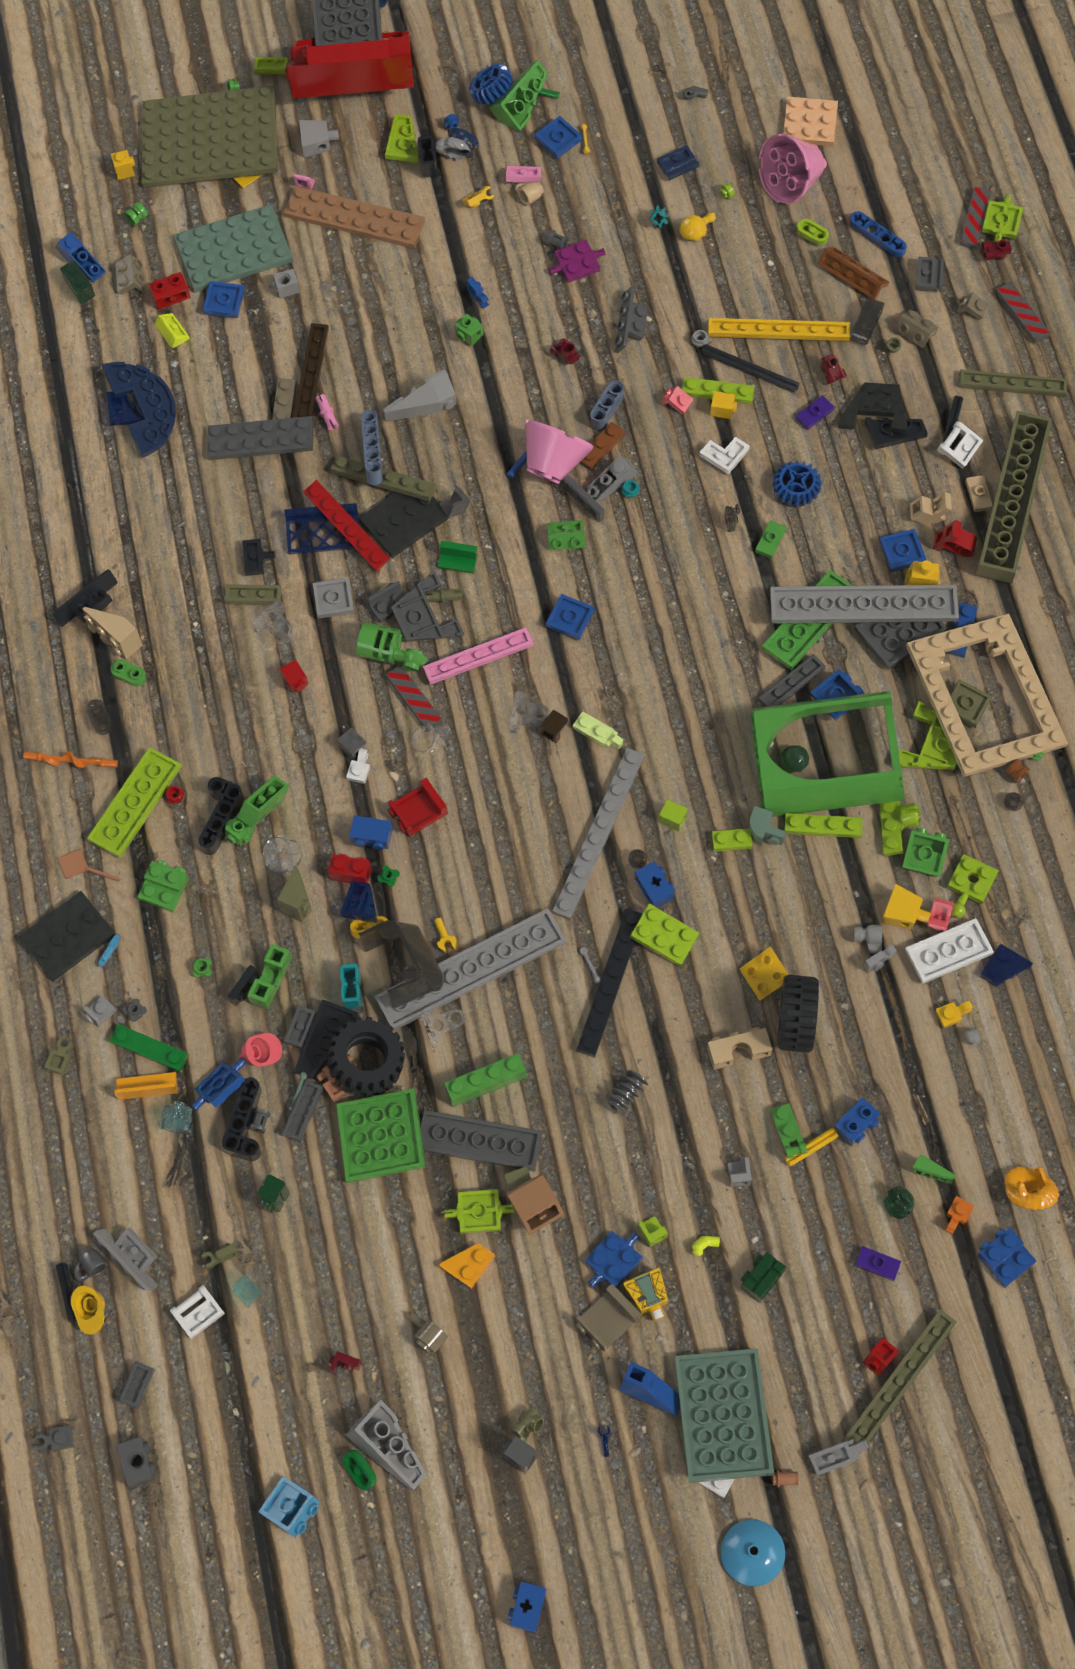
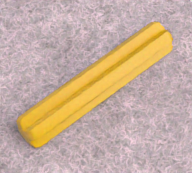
[784,1128,839,1166]

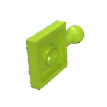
[947,854,999,918]

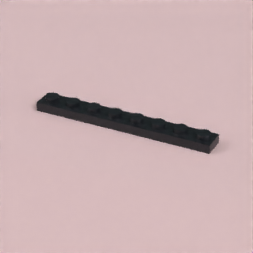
[576,909,642,1058]

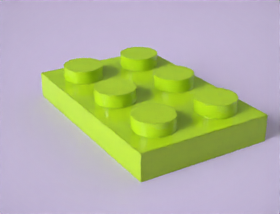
[630,903,699,967]

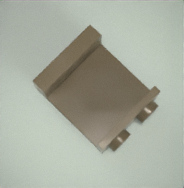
[576,1284,641,1352]

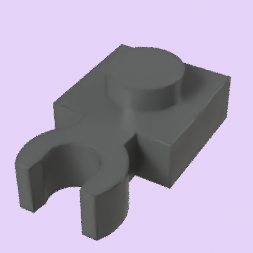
[35,1426,74,1452]

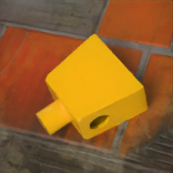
[904,560,940,585]
[882,884,931,929]

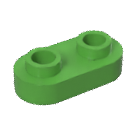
[111,660,147,687]

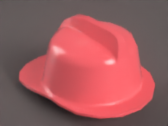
[238,1033,282,1067]

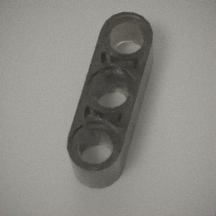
[850,297,885,345]

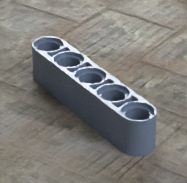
[361,410,383,485]

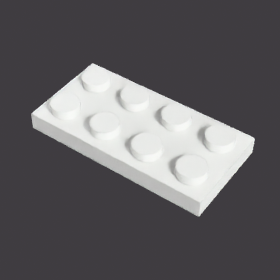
[905,918,994,984]

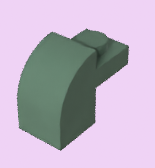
[749,806,786,846]

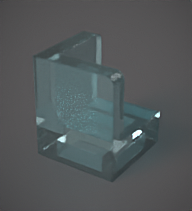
[231,1274,263,1308]

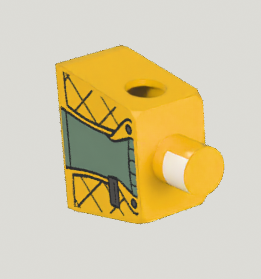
[623,1268,668,1322]

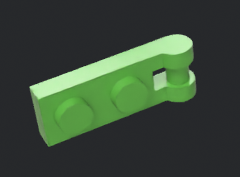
[770,1103,808,1159]

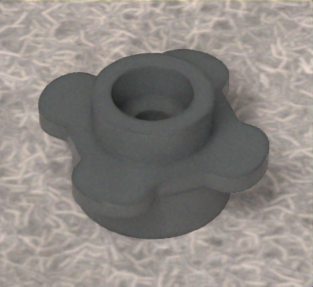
[123,999,147,1022]

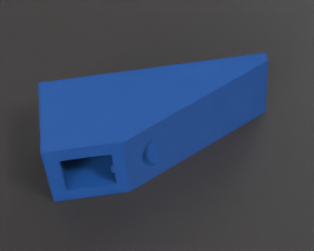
[55,231,106,283]
[619,1362,680,1417]

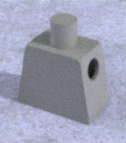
[299,120,339,157]

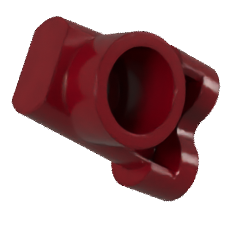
[982,240,1012,261]
[550,338,580,365]
[820,353,847,384]

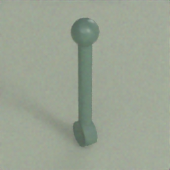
[289,1072,307,1112]

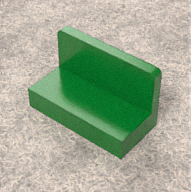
[438,540,478,574]

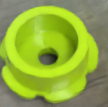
[720,183,735,200]

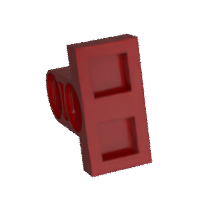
[933,520,977,557]

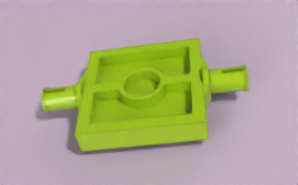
[982,193,1024,242]
[444,1189,514,1234]

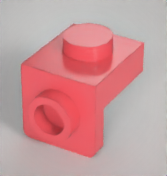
[661,386,693,415]
[927,897,954,931]

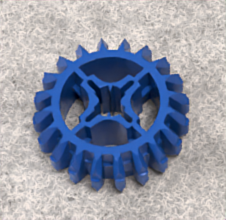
[469,63,513,105]
[772,459,822,508]

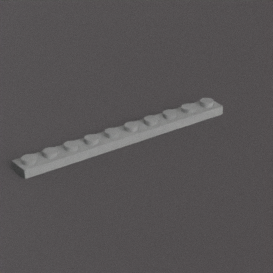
[553,748,645,921]

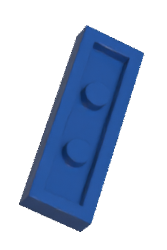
[946,602,978,658]

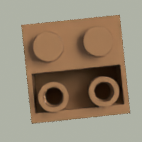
[506,1173,564,1235]

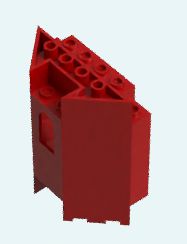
[285,31,414,99]

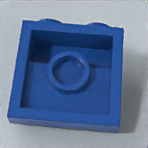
[810,669,864,721]
[977,1228,1036,1288]

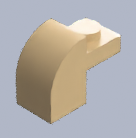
[910,492,952,523]

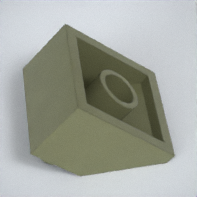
[277,867,311,922]

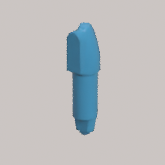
[98,934,120,967]

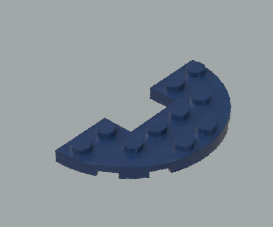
[102,362,176,458]

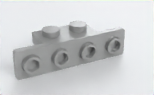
[93,1228,158,1291]

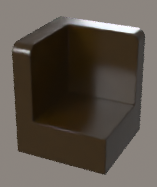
[540,709,568,743]

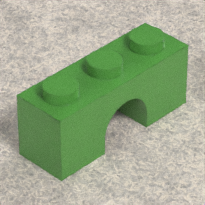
[248,944,292,1010]

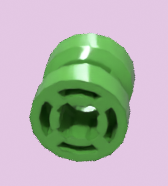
[124,202,148,226]

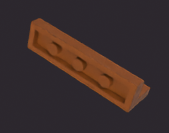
[817,246,889,300]

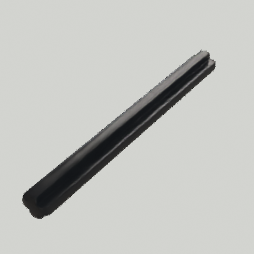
[701,344,800,392]

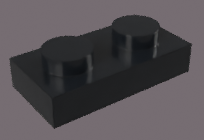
[228,965,259,1006]

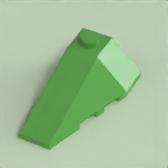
[489,60,548,131]

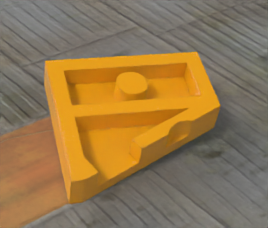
[439,1243,495,1289]

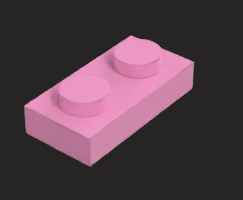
[506,166,541,183]

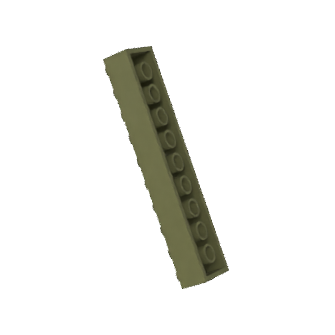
[976,411,1052,584]

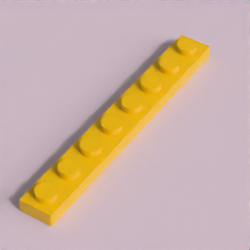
[708,318,850,341]

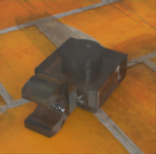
[724,504,740,532]

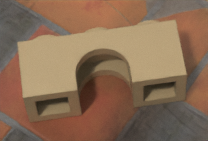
[707,1027,772,1070]

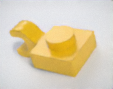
[461,186,494,208]
[935,1001,973,1028]

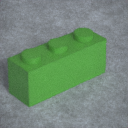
[237,775,290,828]

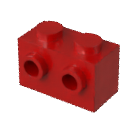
[148,272,191,310]
[328,853,372,887]

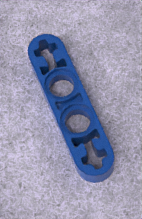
[850,211,907,258]

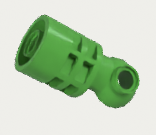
[356,621,429,672]

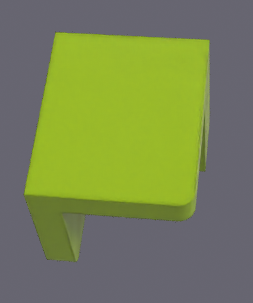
[658,800,688,832]
[637,1216,668,1247]

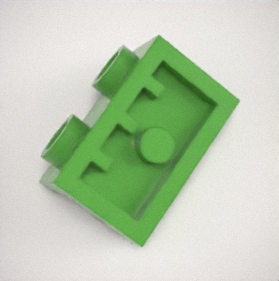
[547,520,585,550]

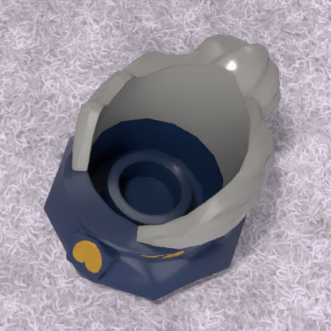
[435,127,479,161]

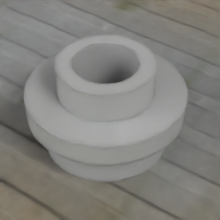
[691,330,709,347]

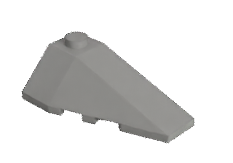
[383,369,457,422]
[345,1399,427,1491]

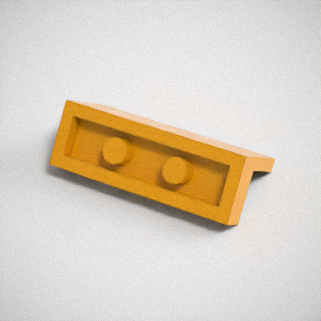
[114,1072,178,1100]

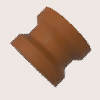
[1005,759,1030,783]

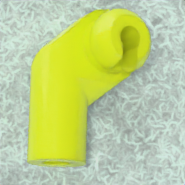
[692,1236,720,1256]

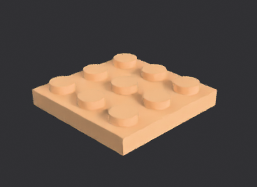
[783,97,838,146]

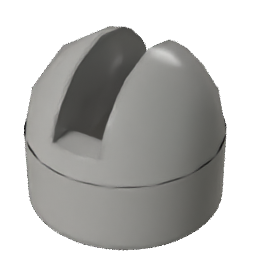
[965,1028,980,1045]

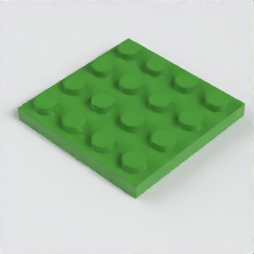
[336,1088,426,1183]

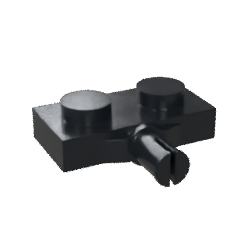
[242,539,275,576]

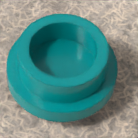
[621,480,640,498]

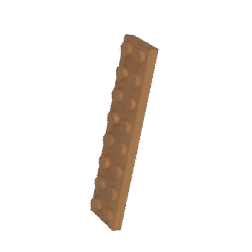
[284,186,425,249]

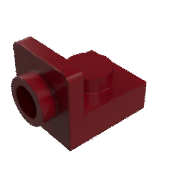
[328,1351,362,1375]

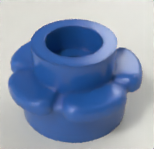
[444,114,460,129]

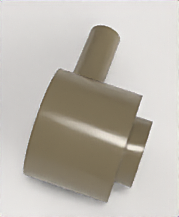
[408,1313,448,1353]

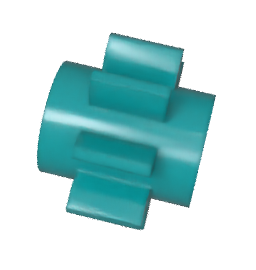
[648,205,670,228]

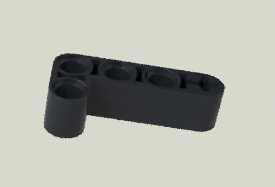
[198,777,244,855]
[222,1077,262,1161]

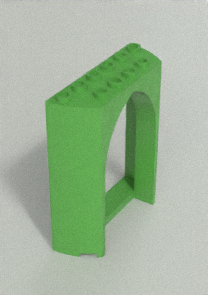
[750,691,904,817]

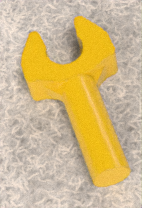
[434,918,457,954]

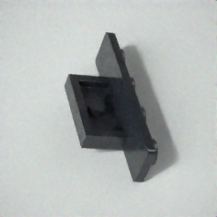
[52,569,118,627]

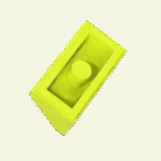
[155,313,190,348]

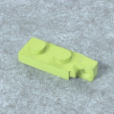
[573,712,623,749]

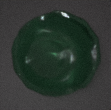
[778,745,810,774]
[883,1186,915,1219]

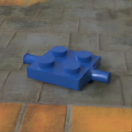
[191,1058,247,1110]
[585,1231,643,1289]

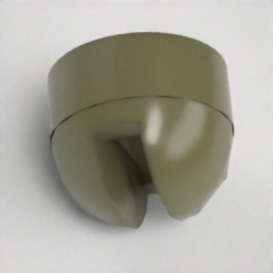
[887,337,902,353]

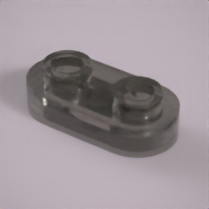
[86,699,113,735]

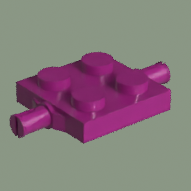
[549,239,606,283]

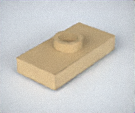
[965,475,993,512]

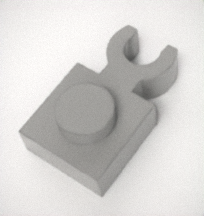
[864,945,897,973]

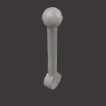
[580,947,601,984]

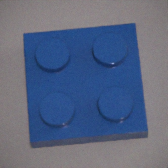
[535,116,583,159]
[203,281,245,318]
[879,529,927,572]
[546,594,595,641]

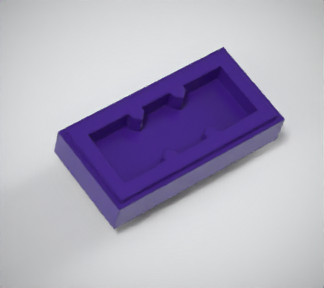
[796,395,834,430]
[855,1246,901,1281]

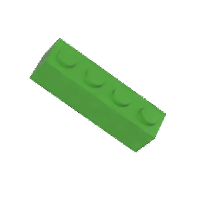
[444,1053,527,1107]

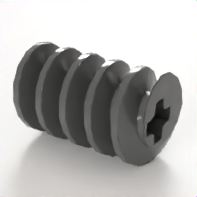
[606,1070,648,1115]

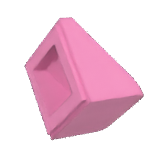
[294,174,315,190]

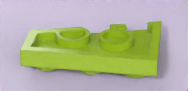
[385,114,419,163]

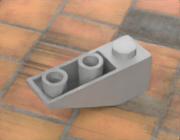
[585,455,638,503]

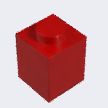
[280,660,309,693]

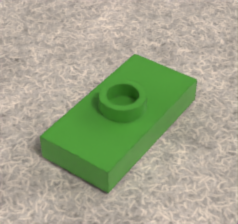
[755,520,787,559]

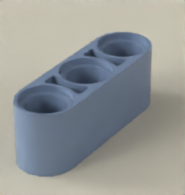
[590,381,624,431]

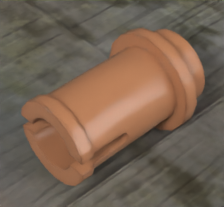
[772,1470,799,1488]

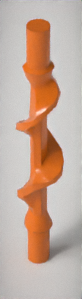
[23,751,118,768]

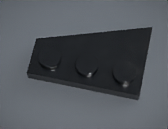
[865,417,928,450]

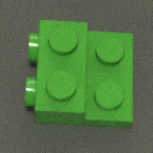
[902,827,950,877]
[137,860,189,913]

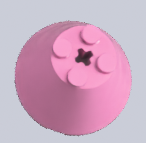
[759,133,827,204]
[525,420,594,484]

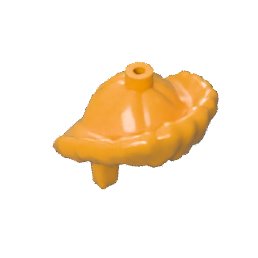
[1004,1166,1059,1211]

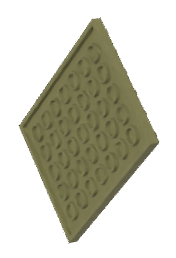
[142,85,277,188]

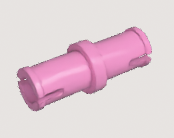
[315,394,339,430]

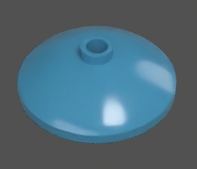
[721,1519,785,1586]

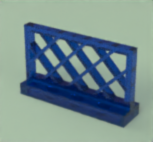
[284,503,359,555]

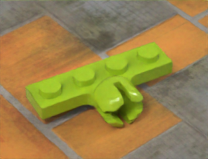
[879,801,921,856]

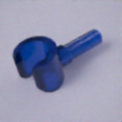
[598,1425,610,1457]

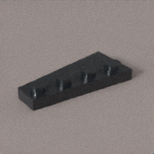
[294,999,359,1079]

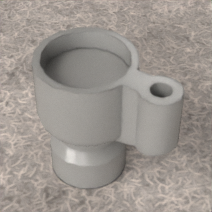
[854,925,882,954]

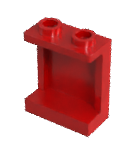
[387,777,448,837]

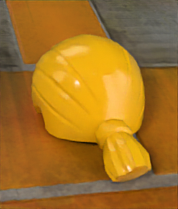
[679,212,716,242]

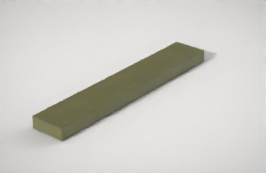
[959,369,1068,397]

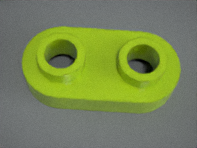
[797,219,829,245]

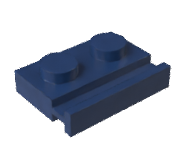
[657,145,699,181]

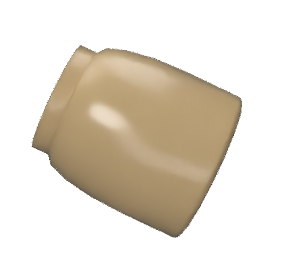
[515,182,544,205]

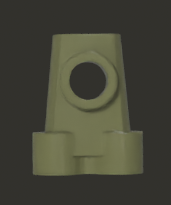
[511,1407,544,1442]

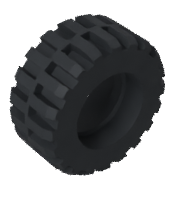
[778,975,819,1053]
[327,1017,405,1098]

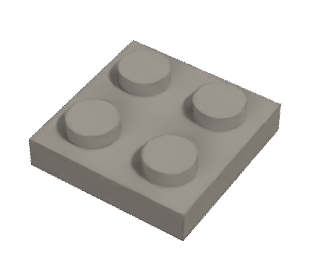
[313,578,354,619]

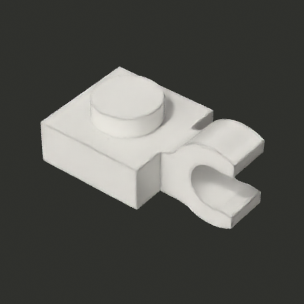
[346,748,370,784]

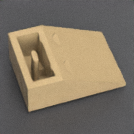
[82,607,143,660]

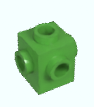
[455,314,483,346]
[225,815,255,847]

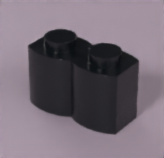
[418,135,437,177]

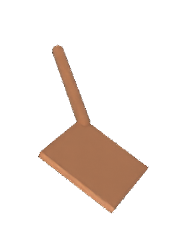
[58,849,121,881]

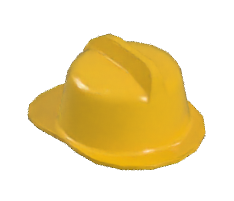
[71,1285,105,1335]

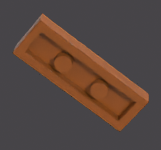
[580,421,625,471]

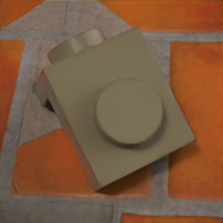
[957,292,988,320]

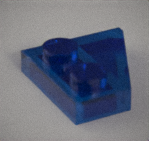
[106,391,144,426]
[340,881,378,923]
[980,943,1033,987]

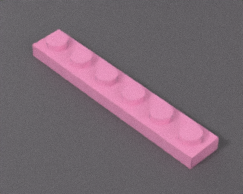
[423,628,533,685]

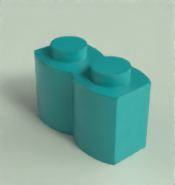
[340,964,362,1009]

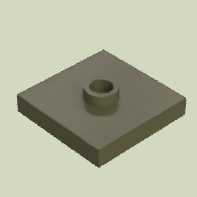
[950,679,992,728]

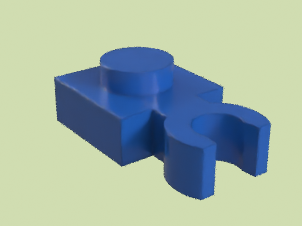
[467,276,489,309]

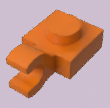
[945,1196,974,1234]

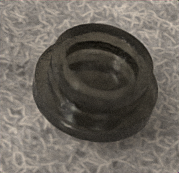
[1004,792,1024,811]
[628,849,647,868]

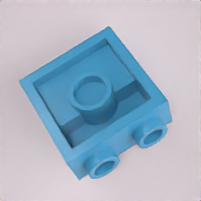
[258,1476,320,1538]

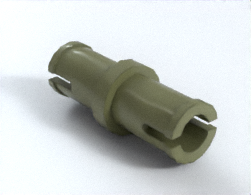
[425,588,463,603]

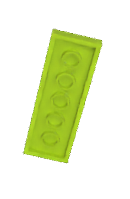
[87,747,182,858]

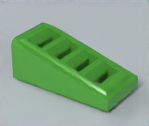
[911,1154,956,1184]

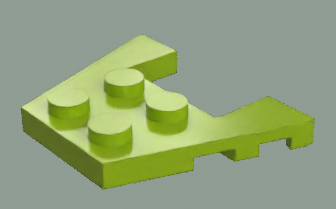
[899,701,957,770]

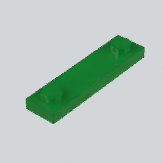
[109,1024,189,1072]

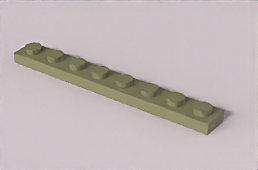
[842,1309,957,1453]

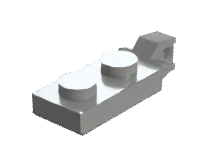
[809,1439,869,1476]

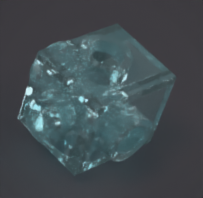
[161,1101,192,1134]

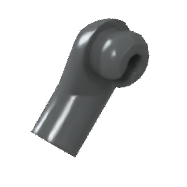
[684,86,708,100]

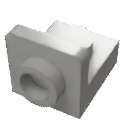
[83,996,117,1027]

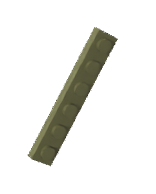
[330,456,437,502]

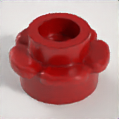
[165,786,184,804]

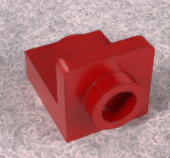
[863,1338,899,1376]

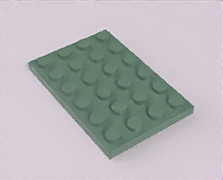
[174,204,293,293]
[675,1348,774,1483]

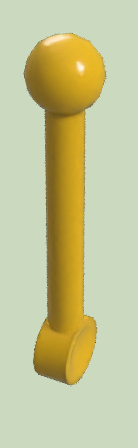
[581,124,590,154]

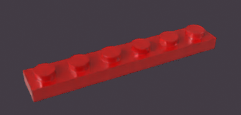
[303,479,390,572]

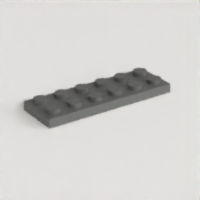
[207,416,314,460]
[420,1110,543,1172]

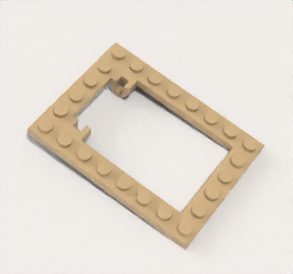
[906,614,1068,777]

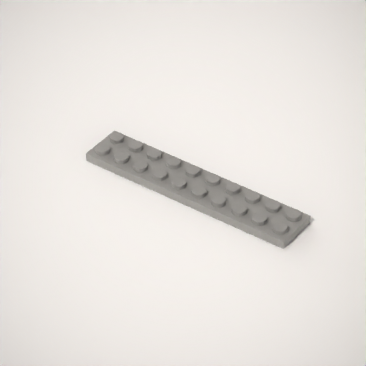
[770,585,959,623]
[375,908,566,1031]

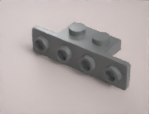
[614,286,648,353]

